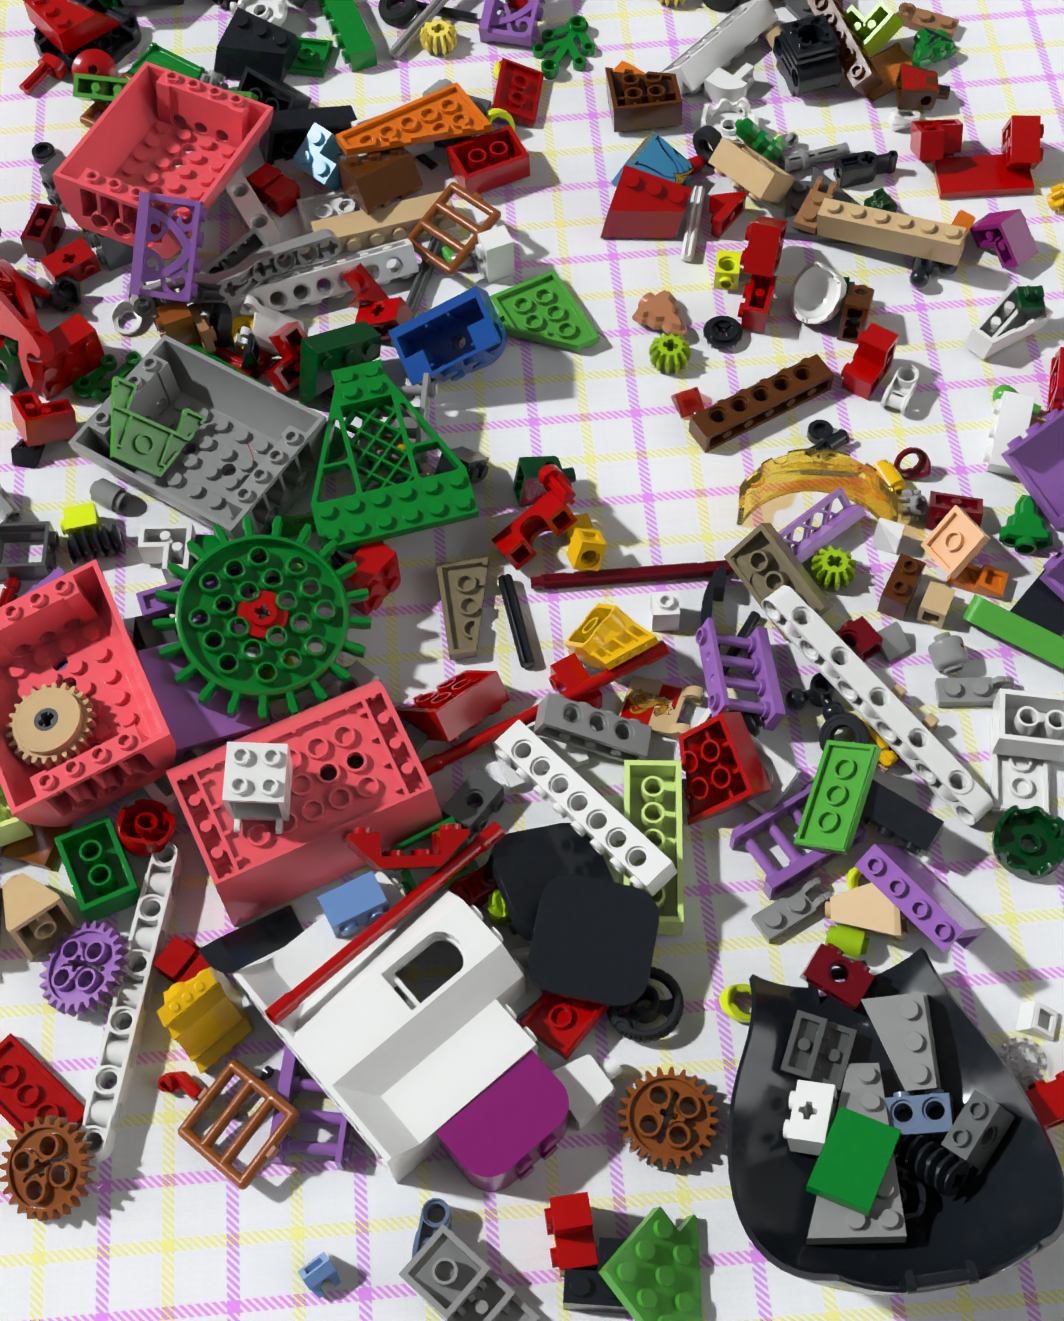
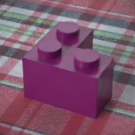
[970,209,1038,268]

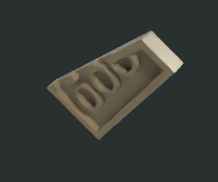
[436,557,489,660]

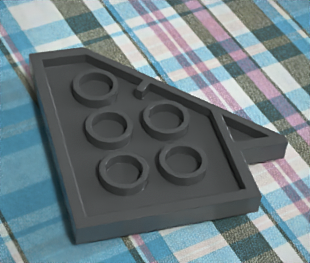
[784,167,860,245]

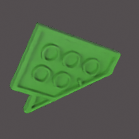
[490,270,599,352]
[598,1206,702,1321]

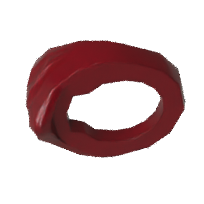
[894,447,931,480]

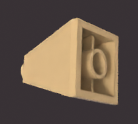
[2,873,81,962]
[825,882,909,940]

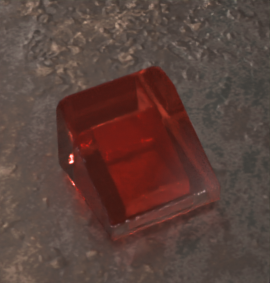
[671,387,705,418]

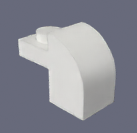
[704,63,754,104]

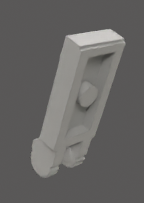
[935,676,1014,707]
[751,877,834,943]

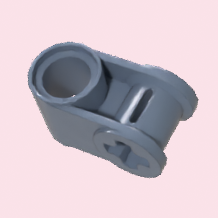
[412,1198,452,1258]

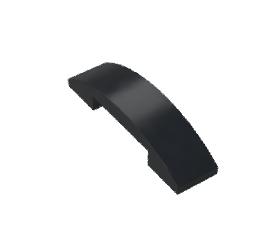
[700,565,727,652]

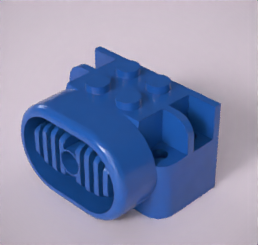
[388,286,507,386]

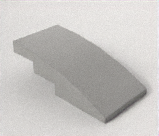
[399,1224,540,1321]

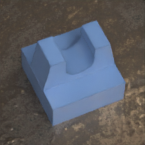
[297,1252,341,1299]

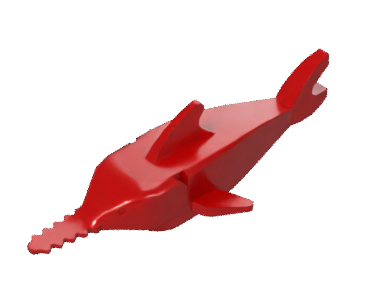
[0,258,54,390]

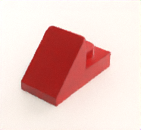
[709,191,747,239]
[342,263,389,309]

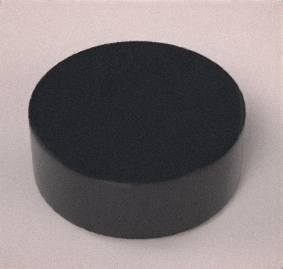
[31,142,56,164]
[807,420,833,444]

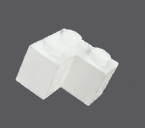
[470,225,515,283]
[138,524,196,584]

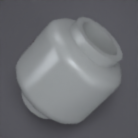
[928,632,968,675]

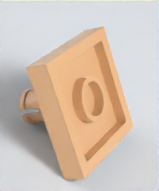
[921,505,991,579]

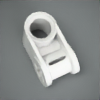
[880,364,919,414]

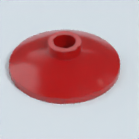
[72,49,117,79]

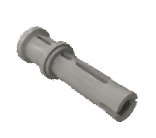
[778,142,850,173]

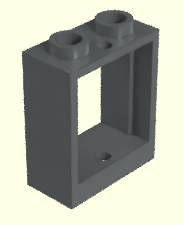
[0,521,59,581]

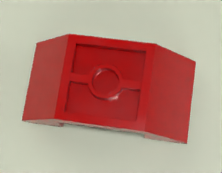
[344,823,470,871]

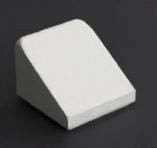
[1016,1000,1058,1041]

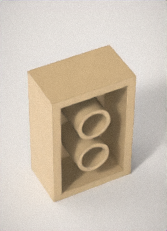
[708,137,795,204]

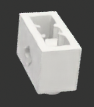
[783,1080,838,1156]

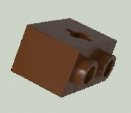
[877,553,926,621]

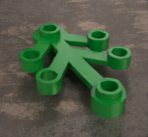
[533,15,595,80]
[72,351,141,404]

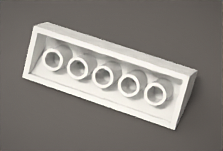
[660,0,779,95]

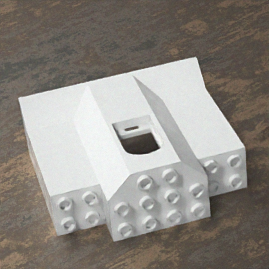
[233,870,539,1184]

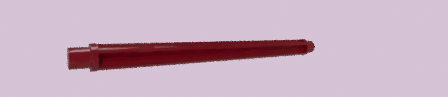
[530,560,735,590]

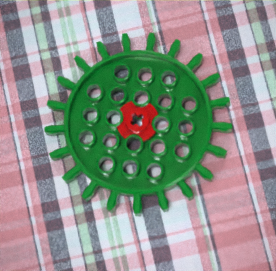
[152,515,372,722]

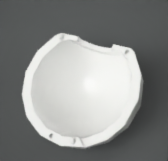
[790,261,847,324]

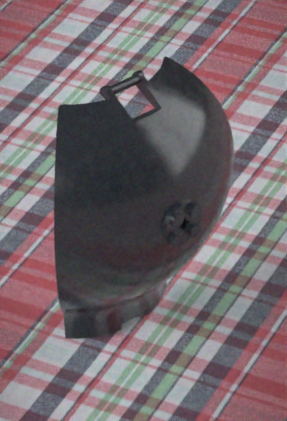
[727,948,1064,1295]

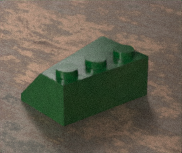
[299,321,381,404]

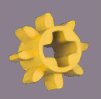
[1047,183,1064,214]

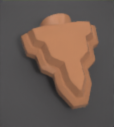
[632,290,688,337]

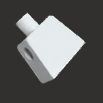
[551,1054,622,1131]

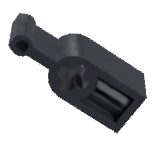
[833,150,898,189]

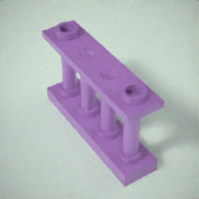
[696,617,786,731]
[729,780,866,900]
[269,1045,353,1170]

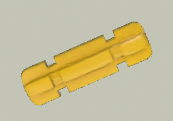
[861,719,898,768]

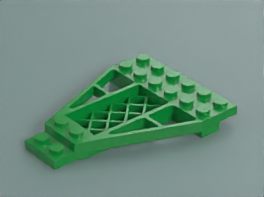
[311,359,479,551]

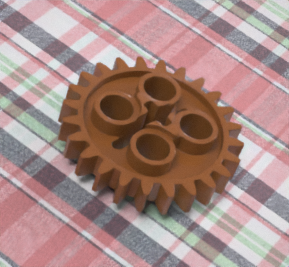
[618,1067,719,1170]
[0,1115,96,1221]

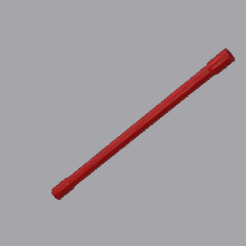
[421,640,670,777]
[265,822,505,1025]

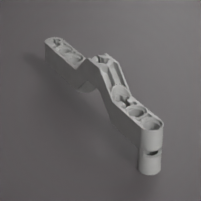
[126,229,341,317]

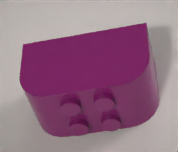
[436,1050,569,1192]

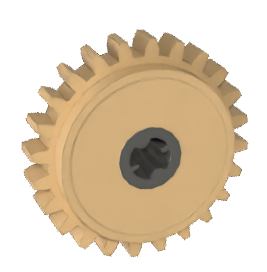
[6,682,97,769]

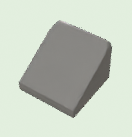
[877,621,911,663]

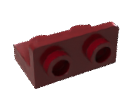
[926,491,983,530]

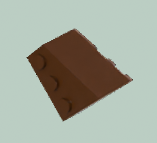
[605,67,682,132]
[338,147,423,215]

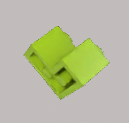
[845,0,905,58]

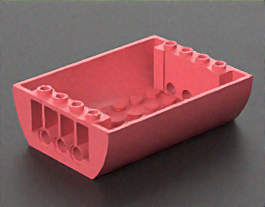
[53,61,274,260]
[0,559,176,827]
[166,680,443,926]

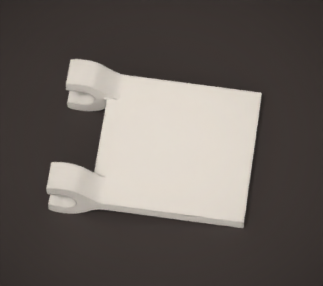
[235,295,305,357]

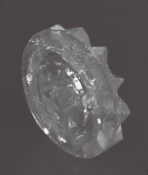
[998,1037,1047,1086]

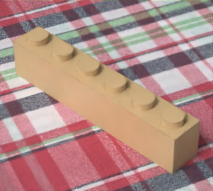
[311,191,456,254]
[817,198,967,266]

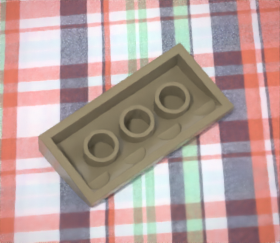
[724,523,833,641]

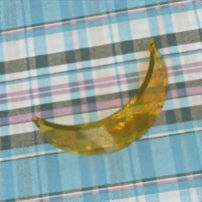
[737,448,898,525]

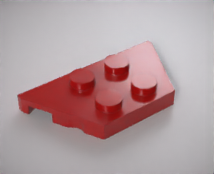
[1046,347,1064,415]

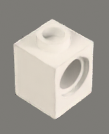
[650,591,680,631]

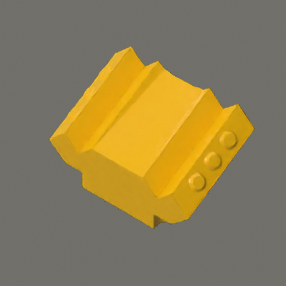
[564,603,659,670]
[157,967,255,1074]

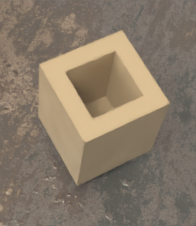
[916,581,956,629]

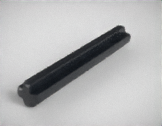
[498,574,535,668]

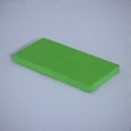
[793,740,882,855]

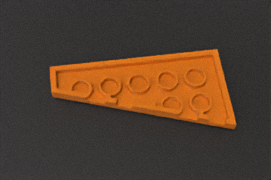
[335,82,492,156]

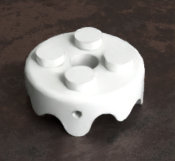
[230,0,288,27]
[700,97,758,146]

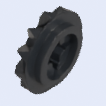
[703,316,743,350]

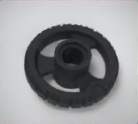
[606,967,684,1043]

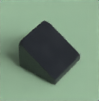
[241,333,261,370]
[11,439,45,469]

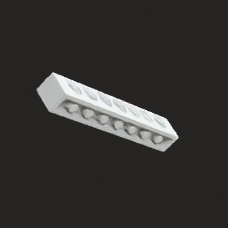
[226,238,419,318]
[494,719,678,897]

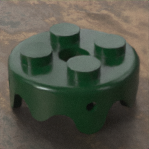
[992,805,1064,879]

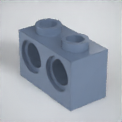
[885,1089,955,1141]

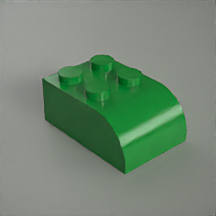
[54,815,141,924]

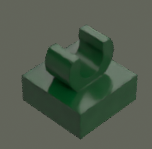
[864,188,898,213]
[1014,285,1045,313]

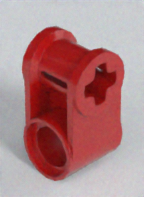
[449,864,499,909]

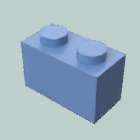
[317,871,390,938]

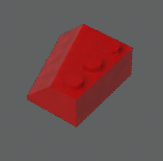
[23,0,121,56]
[600,165,692,239]
[395,670,510,743]
[679,711,772,825]

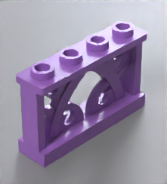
[479,0,547,48]
[129,192,207,303]

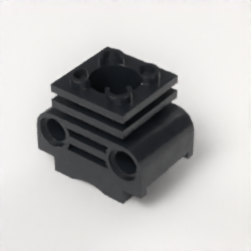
[773,14,842,98]

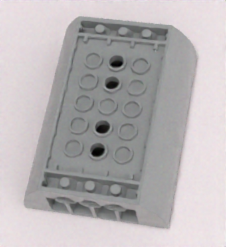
[68,334,327,539]

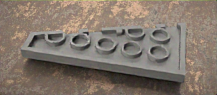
[806,1063,907,1245]

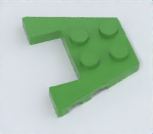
[110,376,207,479]

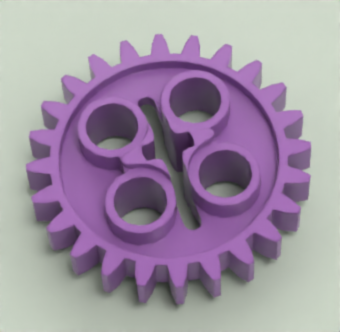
[39,921,130,1017]

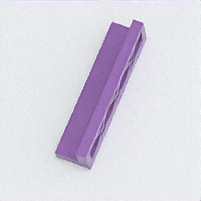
[778,488,866,563]

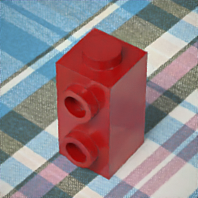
[549,653,602,709]

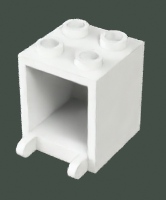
[222,742,293,834]

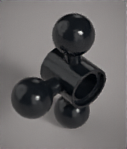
[910,257,958,288]
[785,673,845,720]

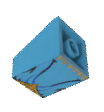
[611,130,695,187]

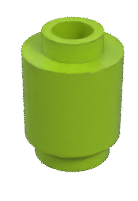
[825,924,870,960]

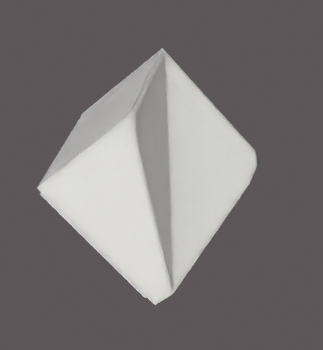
[871,518,905,554]

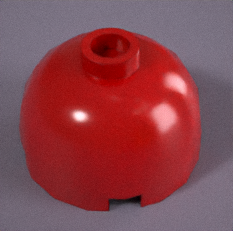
[117,799,175,857]

